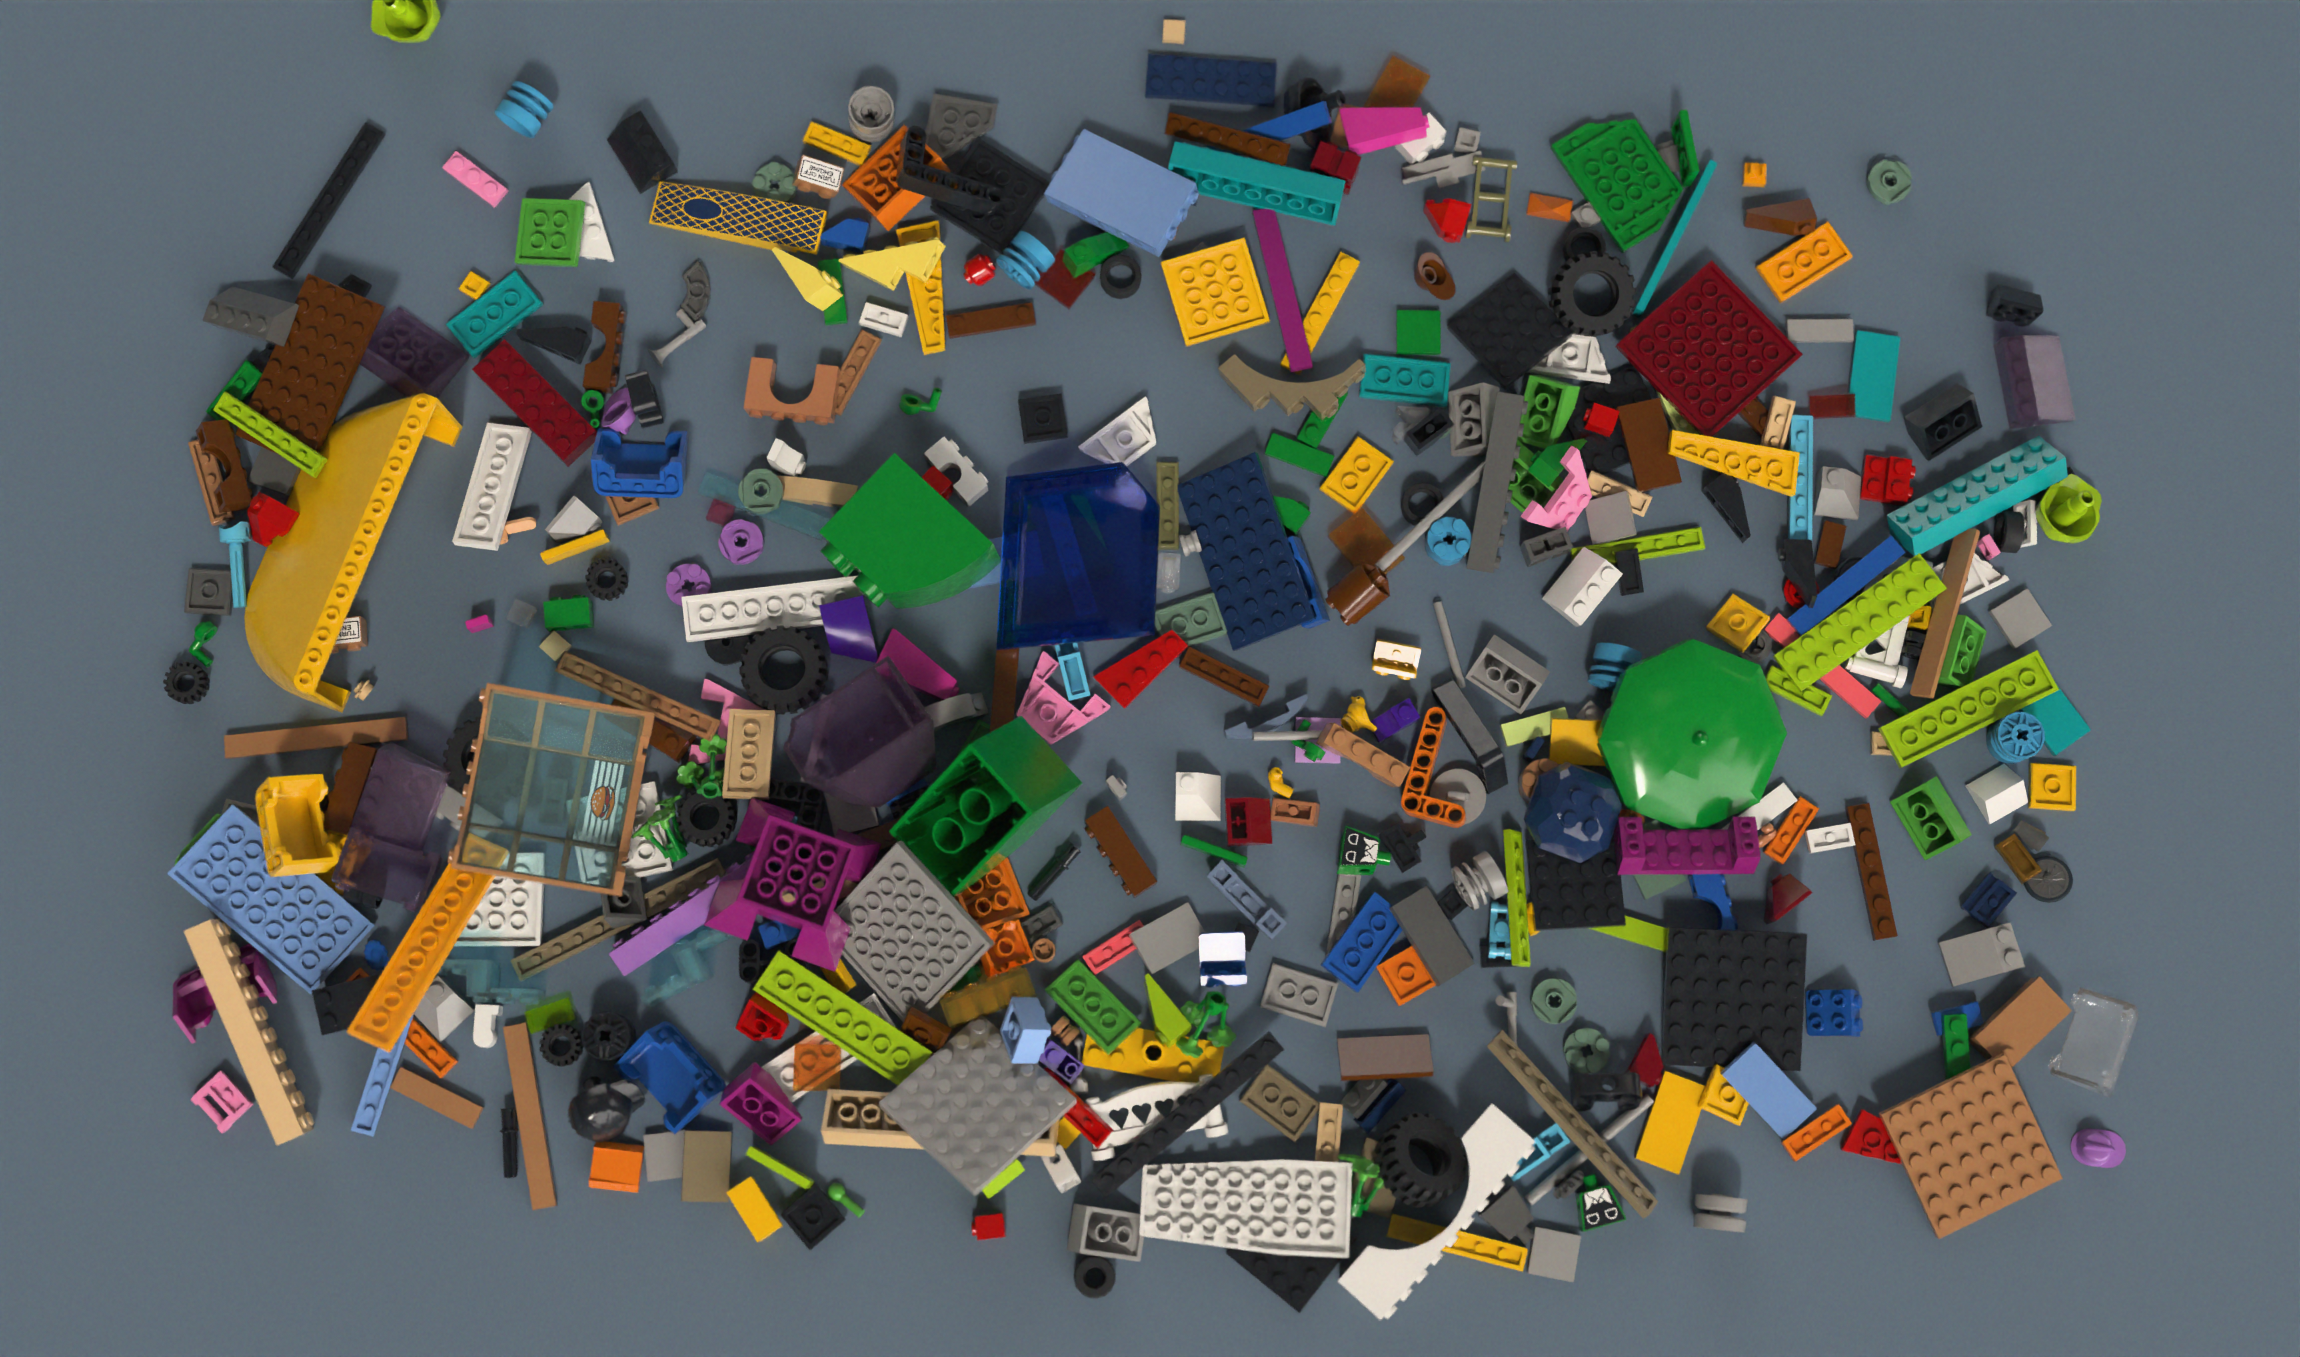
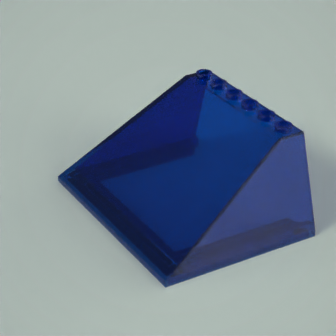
[996,462,1160,650]

